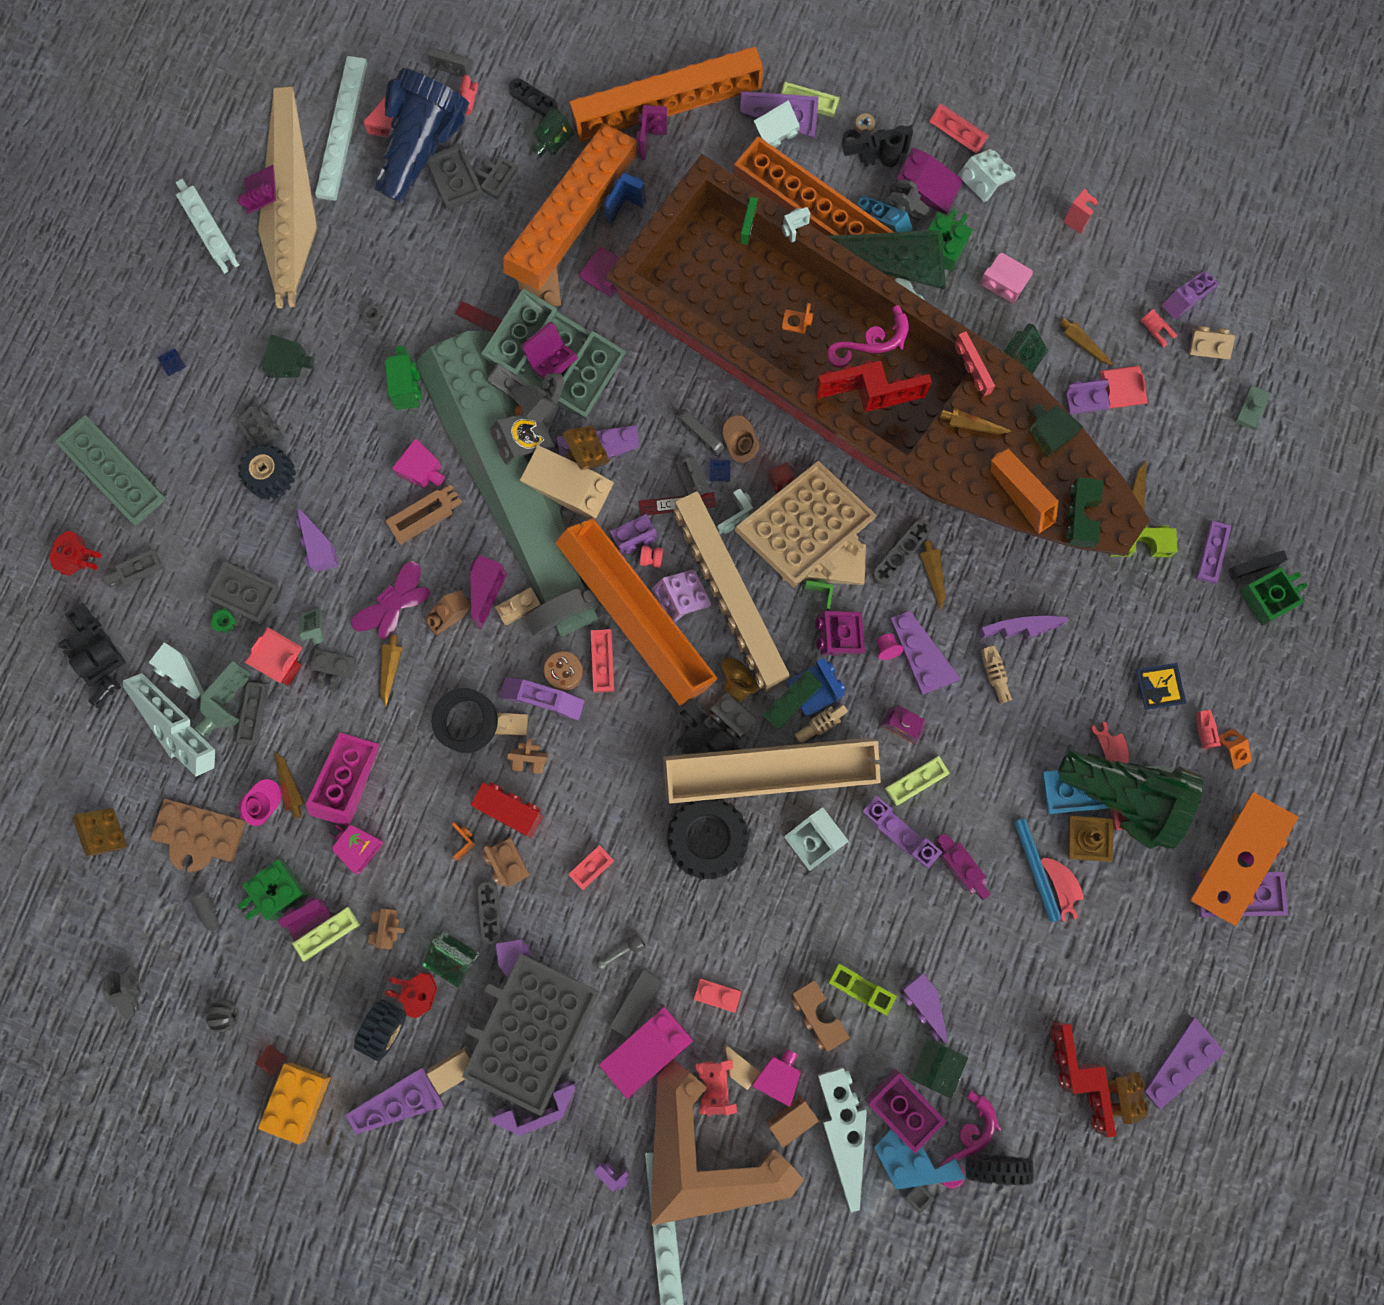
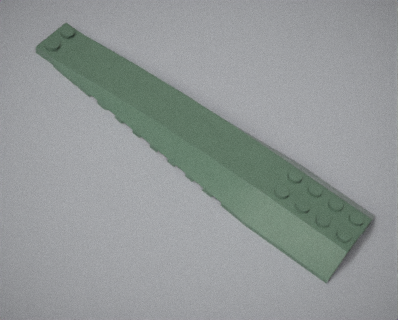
[416,331,599,637]

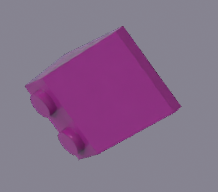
[896,147,963,214]
[470,555,507,630]
[864,1068,946,1153]

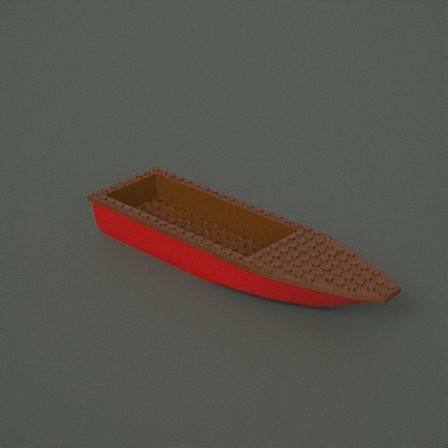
[606,154,1150,556]

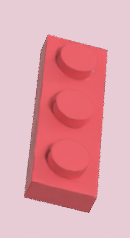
[929,104,989,154]
[955,331,995,397]
[591,629,615,693]

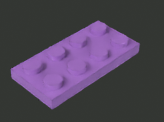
[1195,872,1288,917]

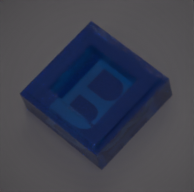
[157,348,186,376]
[710,460,730,482]

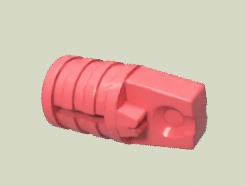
[1196,710,1221,749]

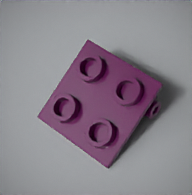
[237,165,276,214]

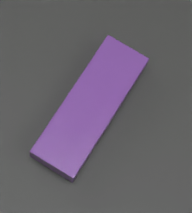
[1195,520,1231,584]

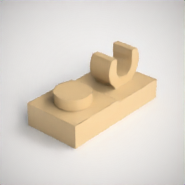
[495,587,541,626]

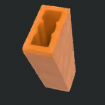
[991,449,1058,534]

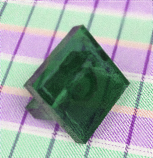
[1003,324,1048,374]
[422,931,479,988]
[910,1039,968,1099]

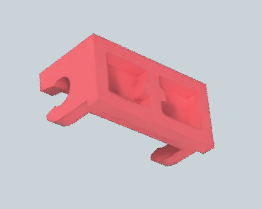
[1063,188,1098,234]

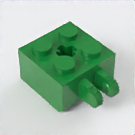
[917,208,973,272]
[385,346,423,410]
[1240,567,1308,626]
[237,859,308,921]

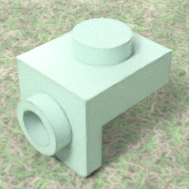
[782,207,810,242]

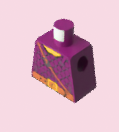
[880,705,925,745]

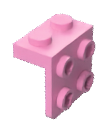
[980,253,1033,304]

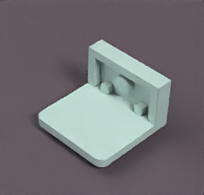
[958,149,1016,202]

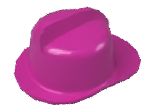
[238,779,282,826]

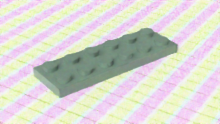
[54,415,166,526]

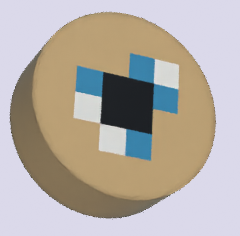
[855,114,875,134]

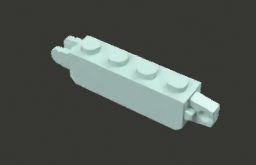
[176,179,239,273]

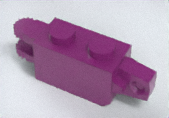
[935,834,991,900]

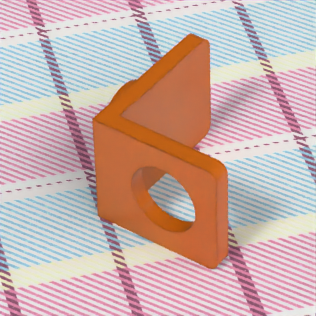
[782,303,813,334]
[1218,729,1252,770]
[452,822,475,861]

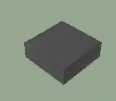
[903,1186,935,1214]

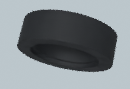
[431,688,498,753]

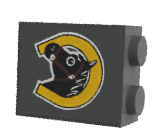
[490,414,555,465]

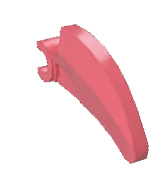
[1091,722,1129,763]
[1041,858,1084,922]

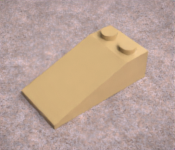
[519,445,614,520]
[782,544,866,585]

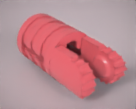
[458,75,478,115]
[1140,309,1178,348]

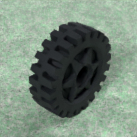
[965,1154,1034,1185]

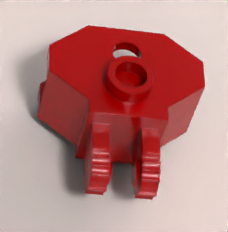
[49,531,102,576]
[384,972,438,1018]

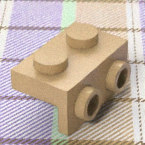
[1188,326,1236,360]

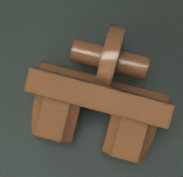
[508,738,549,774]
[368,909,405,949]

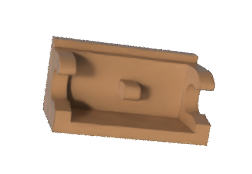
[766,1096,819,1147]

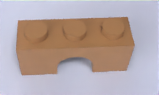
[791,980,850,1052]

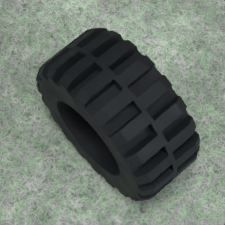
[667,799,749,880]

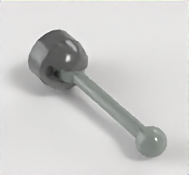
[597,933,646,969]

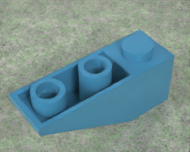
[855,195,913,239]

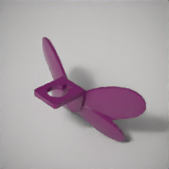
[351,561,430,640]

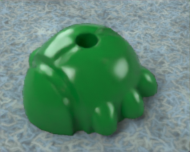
[211,607,237,633]

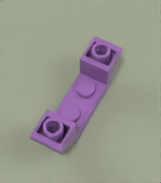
[499,677,585,721]
[862,795,942,869]
[490,1081,577,1136]

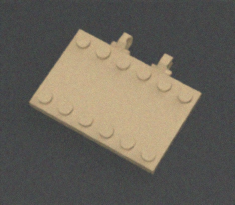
[734,461,876,588]

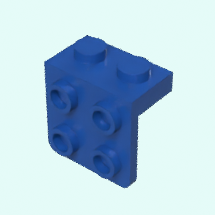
[604,173,646,224]
[787,658,845,716]

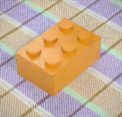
[258,1062,331,1145]

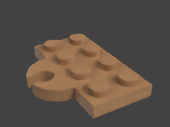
[150,799,246,873]

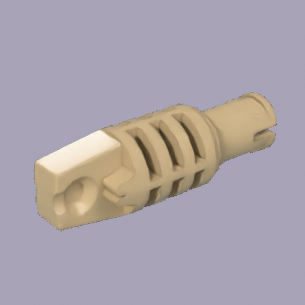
[981,646,1013,704]
[794,704,848,744]

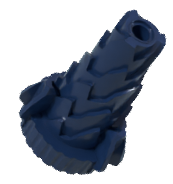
[375,68,469,203]

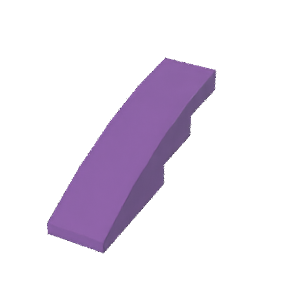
[978,616,1069,639]

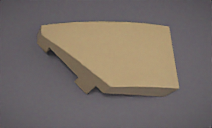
[724,1044,760,1090]

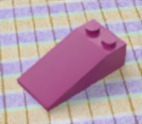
[306,732,379,827]
[599,1006,693,1099]

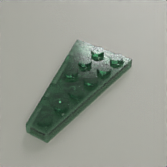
[828,230,946,290]

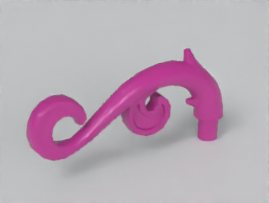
[827,305,909,368]
[939,1091,1001,1189]

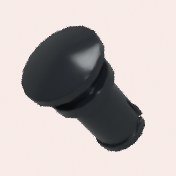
[88,675,121,708]

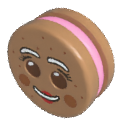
[543,651,583,691]

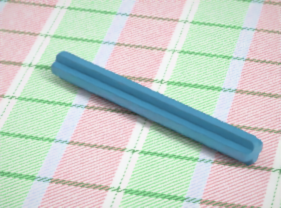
[1014,818,1061,922]

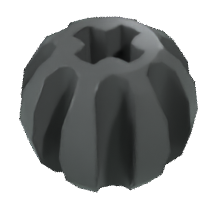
[206,999,239,1033]

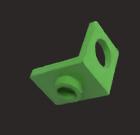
[804,579,834,611]

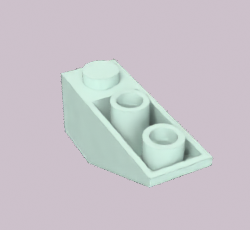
[149,642,204,700]

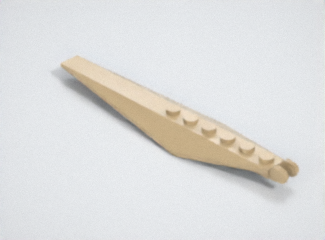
[258,87,317,308]

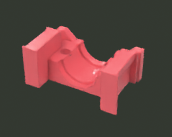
[696,1060,737,1116]

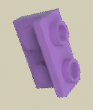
[1064,378,1110,415]
[610,514,657,554]
[594,1161,629,1192]

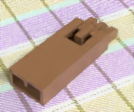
[385,485,462,545]

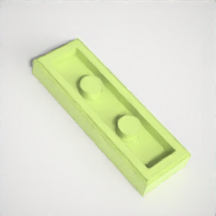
[781,82,840,118]
[885,756,950,806]
[292,907,360,962]

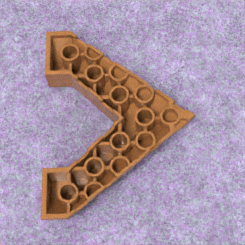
[650,1059,804,1226]

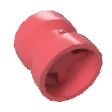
[640,545,663,568]

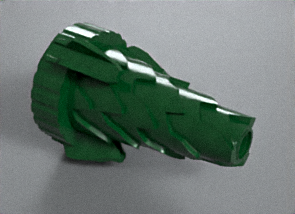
[1058,748,1204,849]

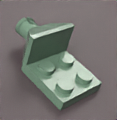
[193,661,251,738]

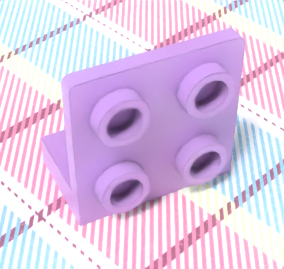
[651,569,711,622]

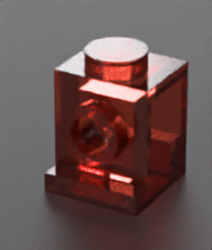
[768,462,795,494]

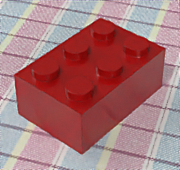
[471,782,544,839]

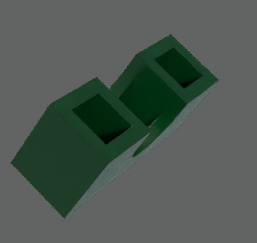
[1065,477,1104,548]
[763,670,824,730]

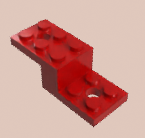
[815,360,932,412]
[1050,1022,1116,1138]

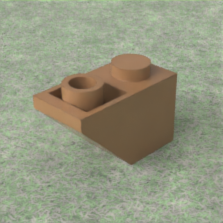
[424,590,471,635]

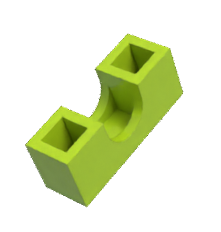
[1110,525,1178,557]
[827,963,897,1016]

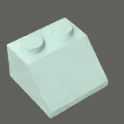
[754,101,800,148]
[784,807,849,871]

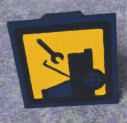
[1136,663,1186,710]

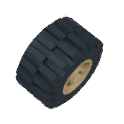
[238,443,296,500]
[354,999,406,1062]

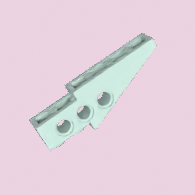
[123,673,215,776]
[817,1067,867,1213]

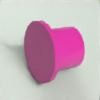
[876,633,904,660]

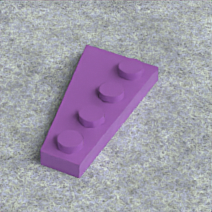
[740,91,819,138]
[557,425,640,463]
[890,611,961,695]
[1143,1017,1225,1109]
[346,1067,445,1134]

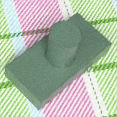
[1235,385,1270,430]
[299,608,324,644]

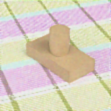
[495,713,528,736]

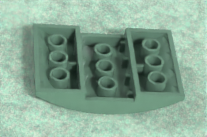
[481,288,626,418]

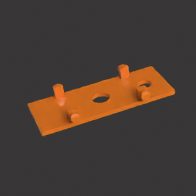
[1190,792,1299,926]

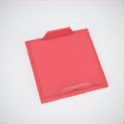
[1100,365,1148,409]
[245,627,303,683]

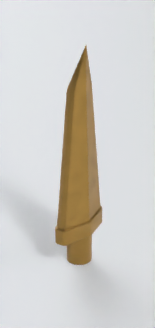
[1059,318,1115,366]
[939,408,1012,435]
[1132,460,1147,510]
[920,540,946,610]
[380,635,403,707]
[274,751,305,819]

